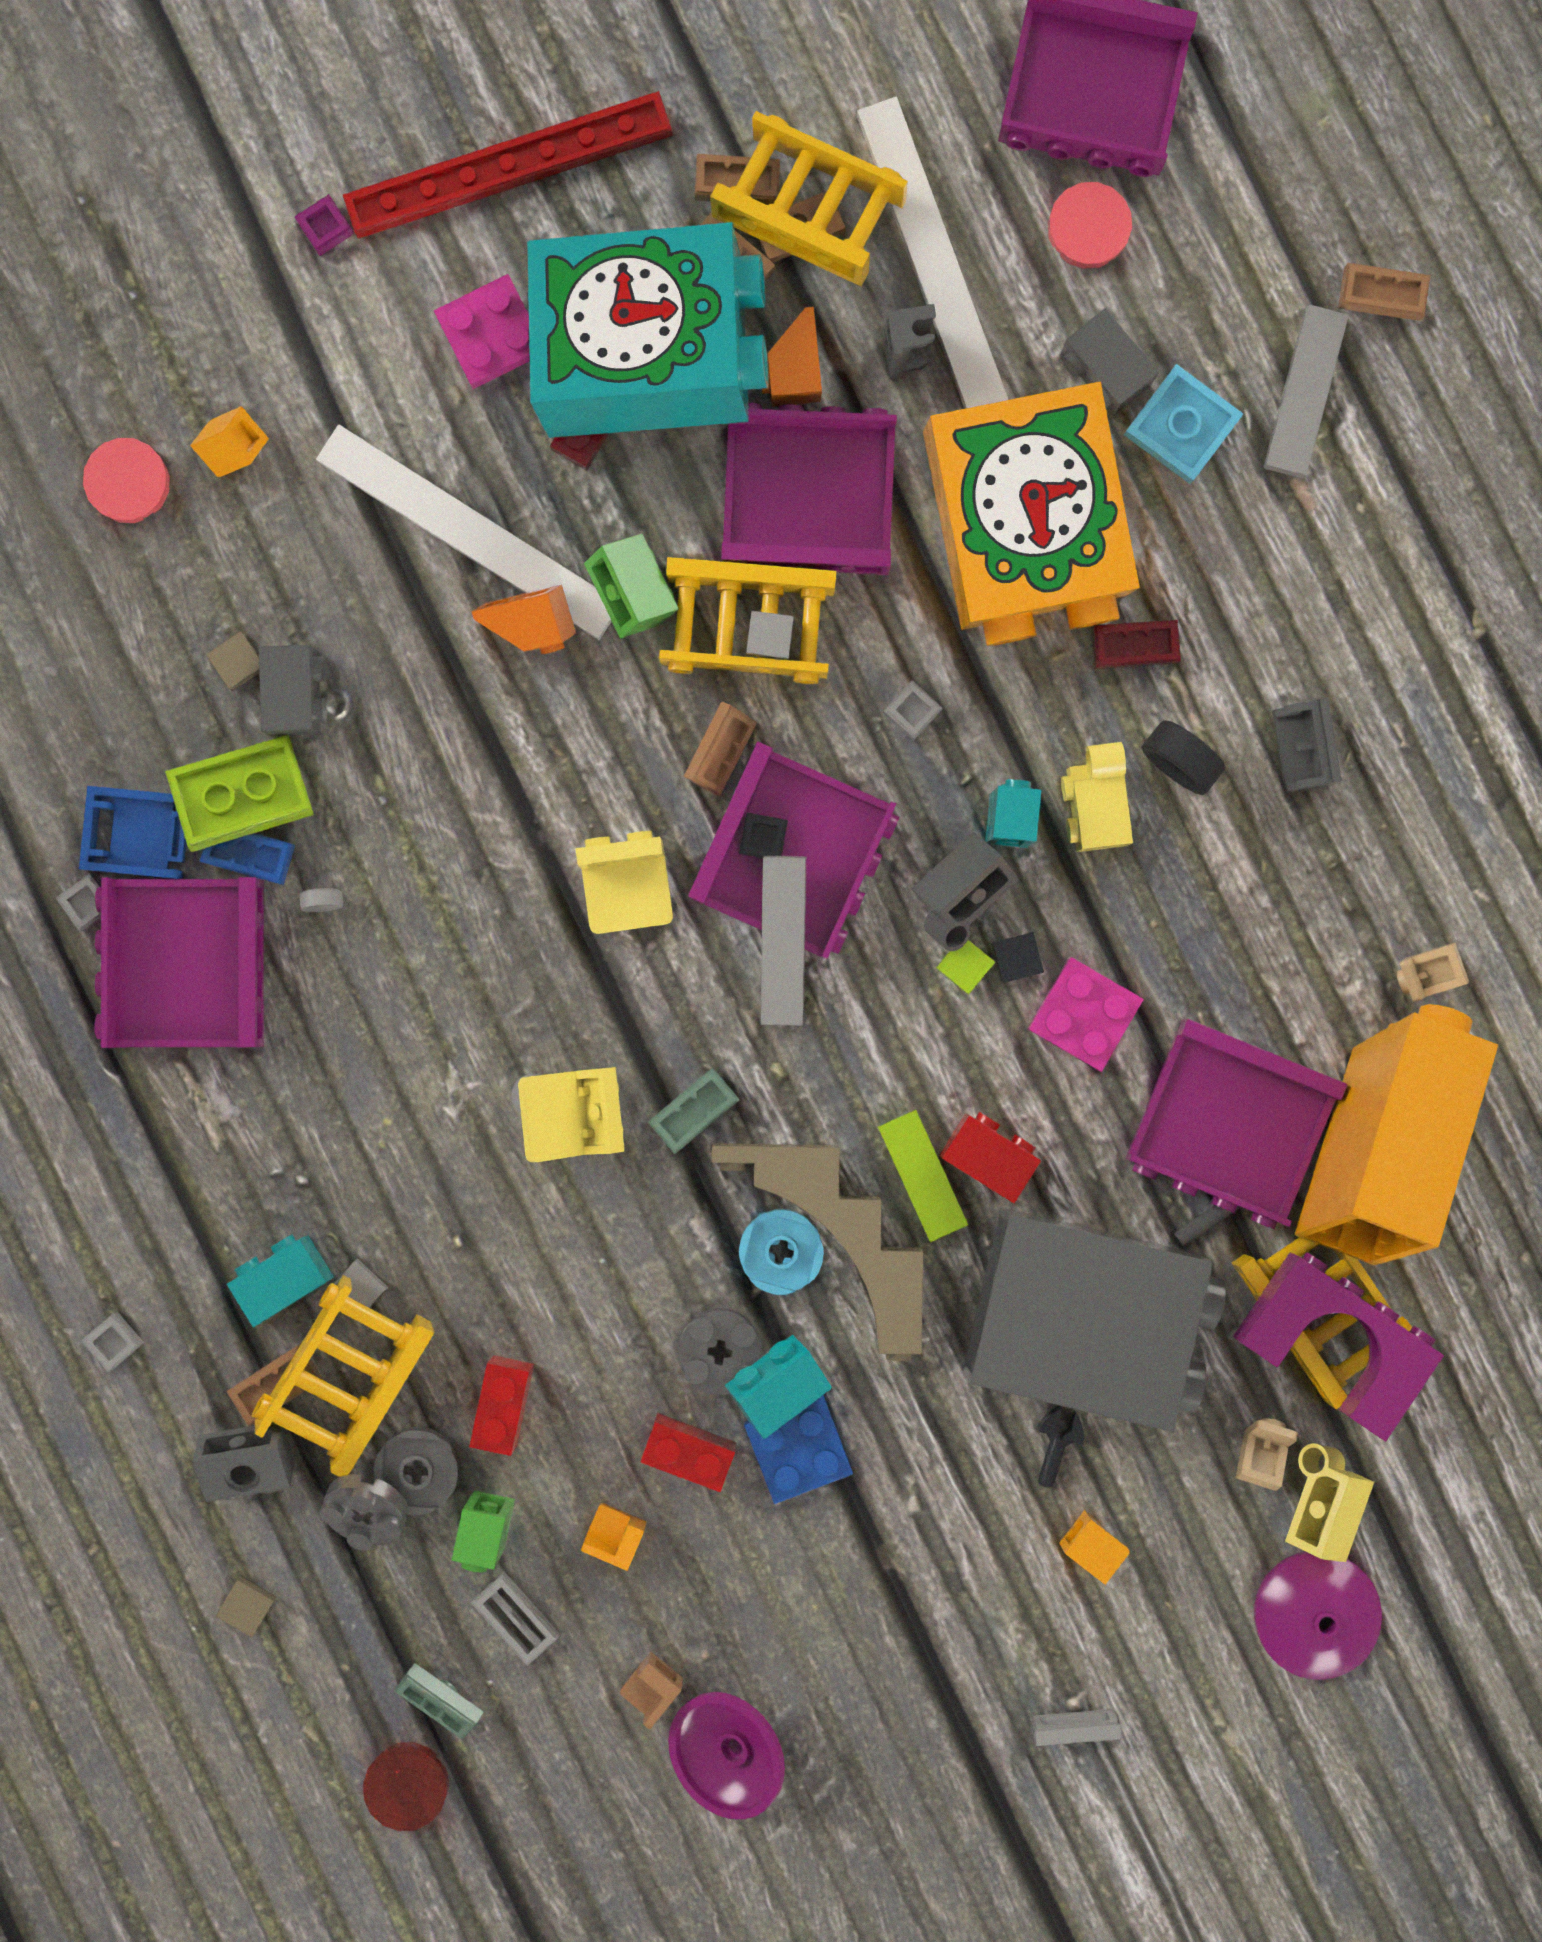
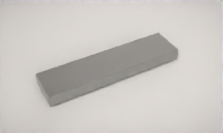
[1263,304,1349,479]
[761,856,807,1026]

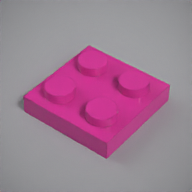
[433,274,530,389]
[1027,957,1144,1072]

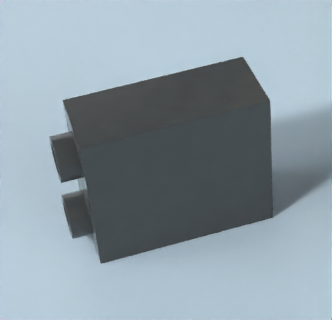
[963,1207,1226,1432]

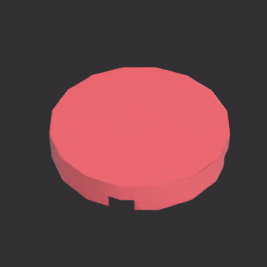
[1048,182,1132,269]
[83,438,170,523]

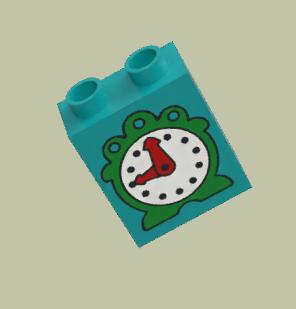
[527,222,769,438]

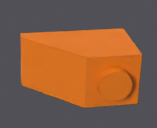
[762,307,822,407]
[471,585,576,654]

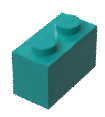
[985,779,1041,848]
[227,1234,334,1328]
[725,1335,832,1439]

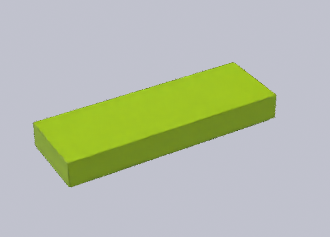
[877,1109,968,1242]

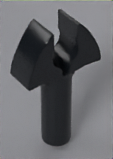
[1037,1406,1084,1488]

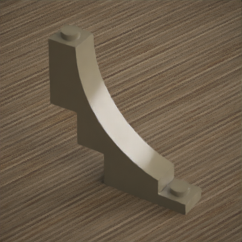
[712,1143,923,1361]

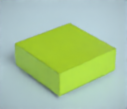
[936,940,995,995]

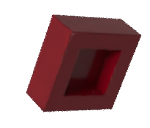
[550,433,608,471]

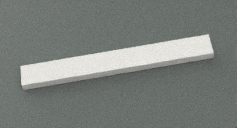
[857,96,1008,409]
[316,424,611,640]

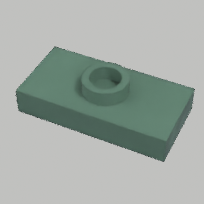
[648,1068,740,1154]
[395,1663,484,1739]

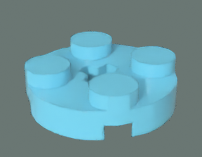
[739,1209,824,1295]

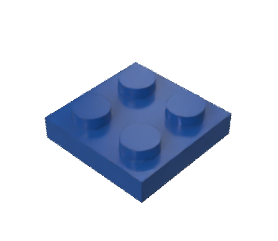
[744,1395,853,1504]

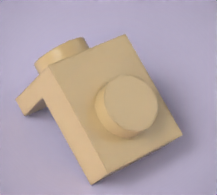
[1397,942,1469,1002]
[1235,1418,1298,1491]

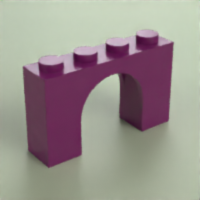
[1233,1252,1444,1442]

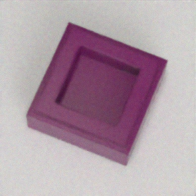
[294,194,354,256]

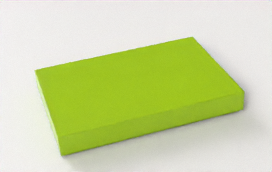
[165,735,314,852]

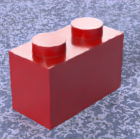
[939,1112,1041,1204]
[469,1355,534,1456]
[640,1413,736,1492]

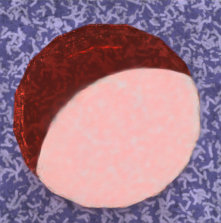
[363,1742,449,1831]

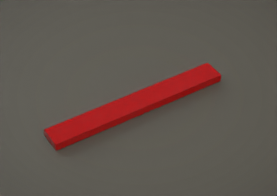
[343,91,673,239]

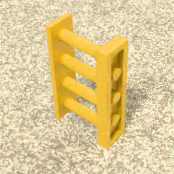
[710,111,908,287]
[659,557,836,684]
[1231,1237,1412,1409]
[252,1275,434,1477]

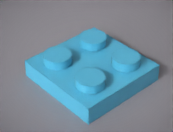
[1124,364,1243,485]

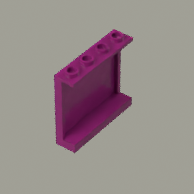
[998,0,1198,177]
[721,402,897,575]
[688,741,900,960]
[95,877,264,1048]
[1125,1019,1348,1230]

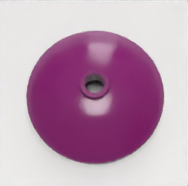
[1254,1552,1382,1680]
[668,1692,785,1820]

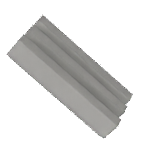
[471,1571,560,1666]
[1030,1709,1122,1746]

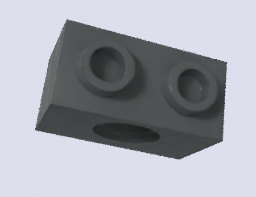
[192,1422,295,1502]

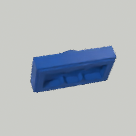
[200,833,295,885]

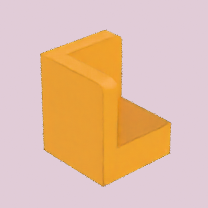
[190,406,269,477]
[581,1503,647,1571]
[1059,1510,1130,1585]

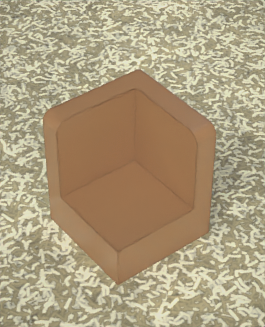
[620,1651,683,1730]

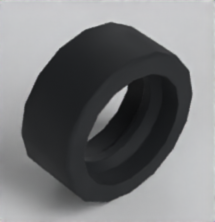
[1141,720,1226,795]

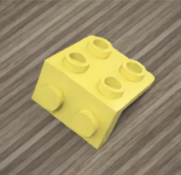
[575,831,673,934]
[518,1067,625,1162]

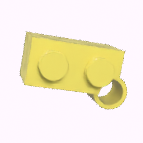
[1061,742,1133,852]
[1285,1443,1374,1562]

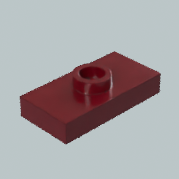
[1092,620,1181,669]

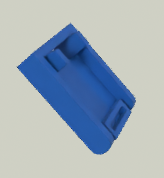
[79,786,187,879]

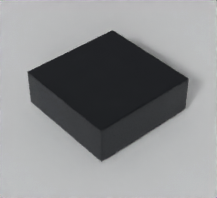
[739,812,788,859]
[991,932,1044,983]

